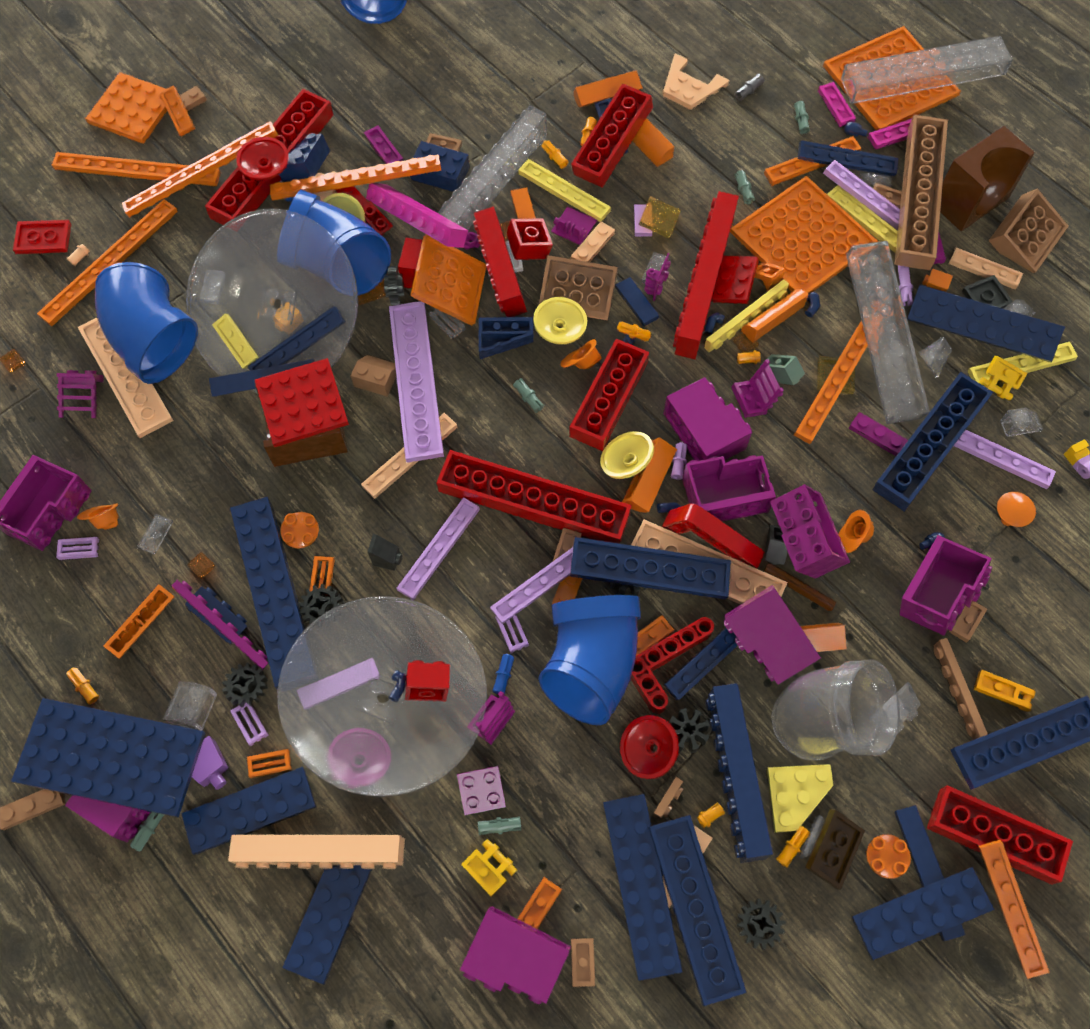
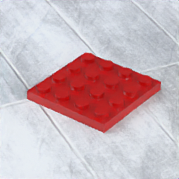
[255,358,349,447]

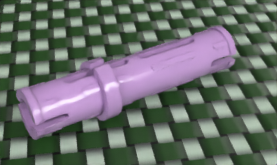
[898,265,913,306]

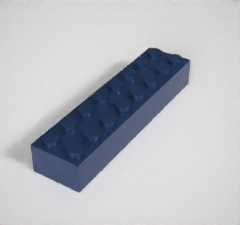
[872,372,993,512]
[706,683,773,863]

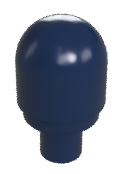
[844,122,868,137]
[919,532,945,550]

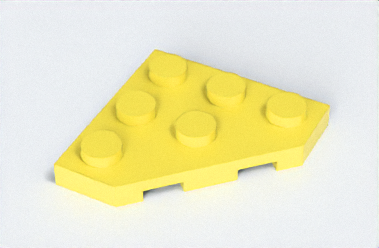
[767,764,833,833]

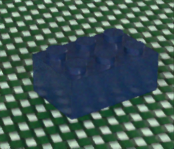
[410,141,470,193]

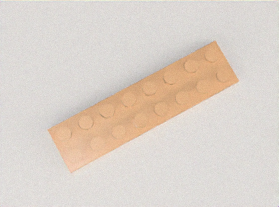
[78,318,173,438]
[631,519,788,605]

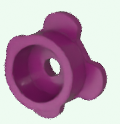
[464,232,480,250]

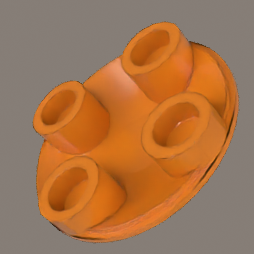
[997,492,1036,527]
[280,512,319,549]
[866,834,911,879]

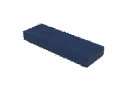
[615,277,659,326]

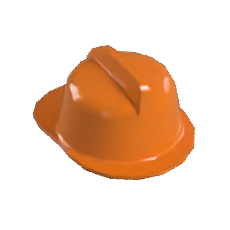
[560,339,601,369]
[76,503,119,530]
[838,510,874,553]

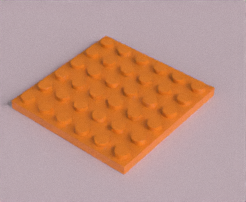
[823,26,961,131]
[730,176,878,293]

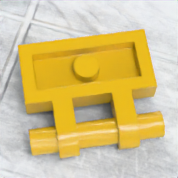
[979,356,1027,401]
[461,839,517,897]

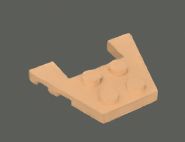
[663,53,729,110]

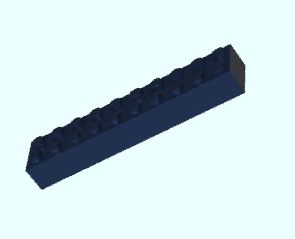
[230,497,319,693]

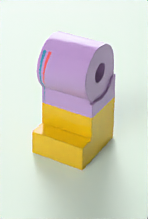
[1064,439,1090,479]

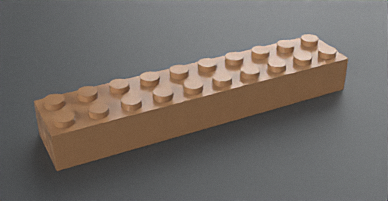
[894,115,948,270]

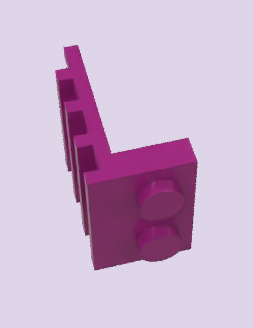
[731,359,784,418]
[57,370,103,418]
[467,691,515,745]

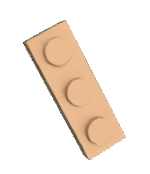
[571,222,615,262]

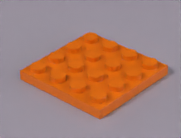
[85,72,167,144]
[410,234,486,326]

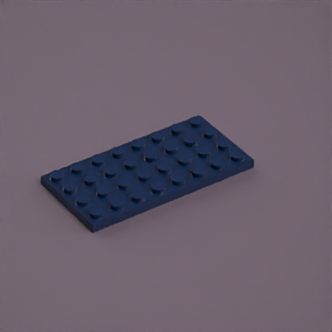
[11,698,206,818]

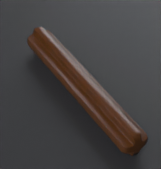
[764,563,836,611]

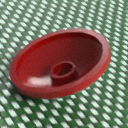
[236,137,289,180]
[620,715,679,779]

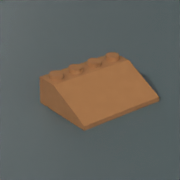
[989,189,1068,273]
[539,255,618,321]

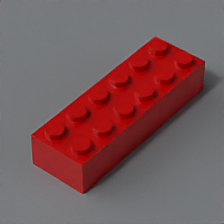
[571,83,653,188]
[473,206,527,317]
[569,339,649,451]
[927,785,1073,885]

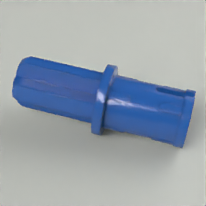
[492,654,514,694]

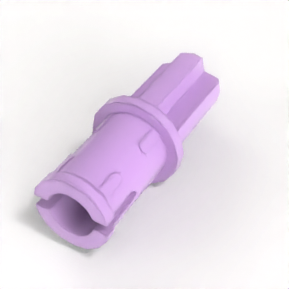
[671,442,687,480]

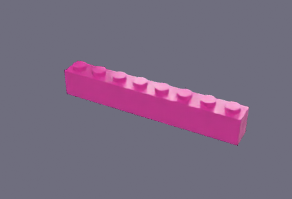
[366,183,468,248]

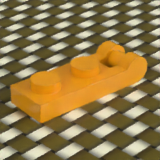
[974,670,1036,712]

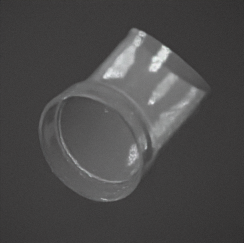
[772,660,900,760]

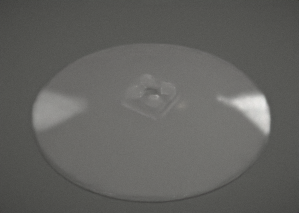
[186,209,358,393]
[278,596,487,797]

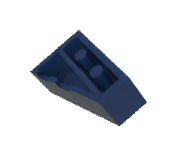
[279,133,330,182]
[479,317,533,359]
[185,586,247,646]

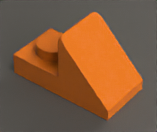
[755,262,786,291]

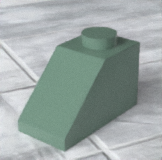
[760,354,805,385]

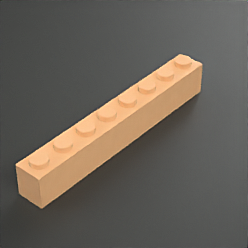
[228,835,405,869]

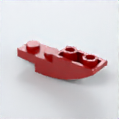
[335,186,393,235]

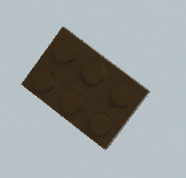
[805,809,865,890]

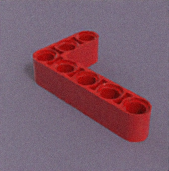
[662,504,765,569]
[631,617,714,714]

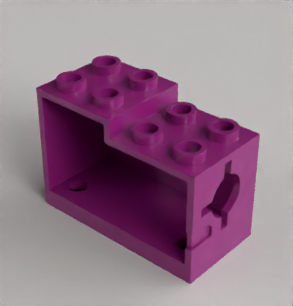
[663,377,752,461]
[0,455,92,551]
[682,455,776,522]
[770,484,850,579]
[900,535,993,636]
[724,585,821,684]
[65,795,150,842]
[460,906,571,1005]

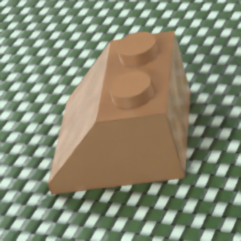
[351,355,396,397]

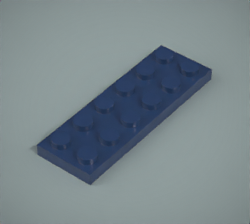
[181,767,317,855]
[283,865,372,985]
[852,867,994,960]

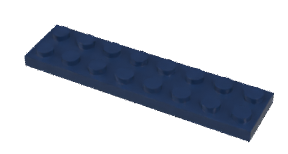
[907,285,1065,363]
[570,537,731,600]
[950,695,1090,790]
[603,794,682,981]
[648,815,747,1006]

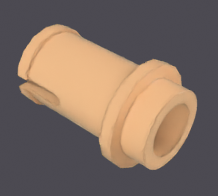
[67,244,90,266]

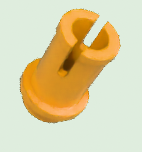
[737,350,761,365]
[697,802,725,828]

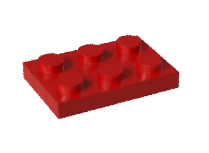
[13,220,71,254]
[712,256,759,304]

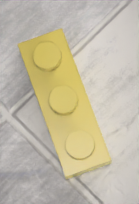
[212,314,259,369]

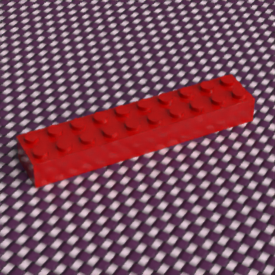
[205,89,334,233]
[673,191,739,360]
[436,450,632,544]

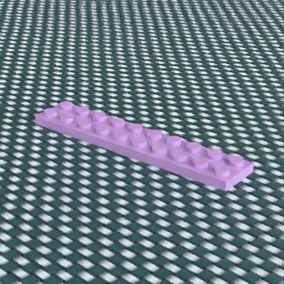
[389,301,444,463]

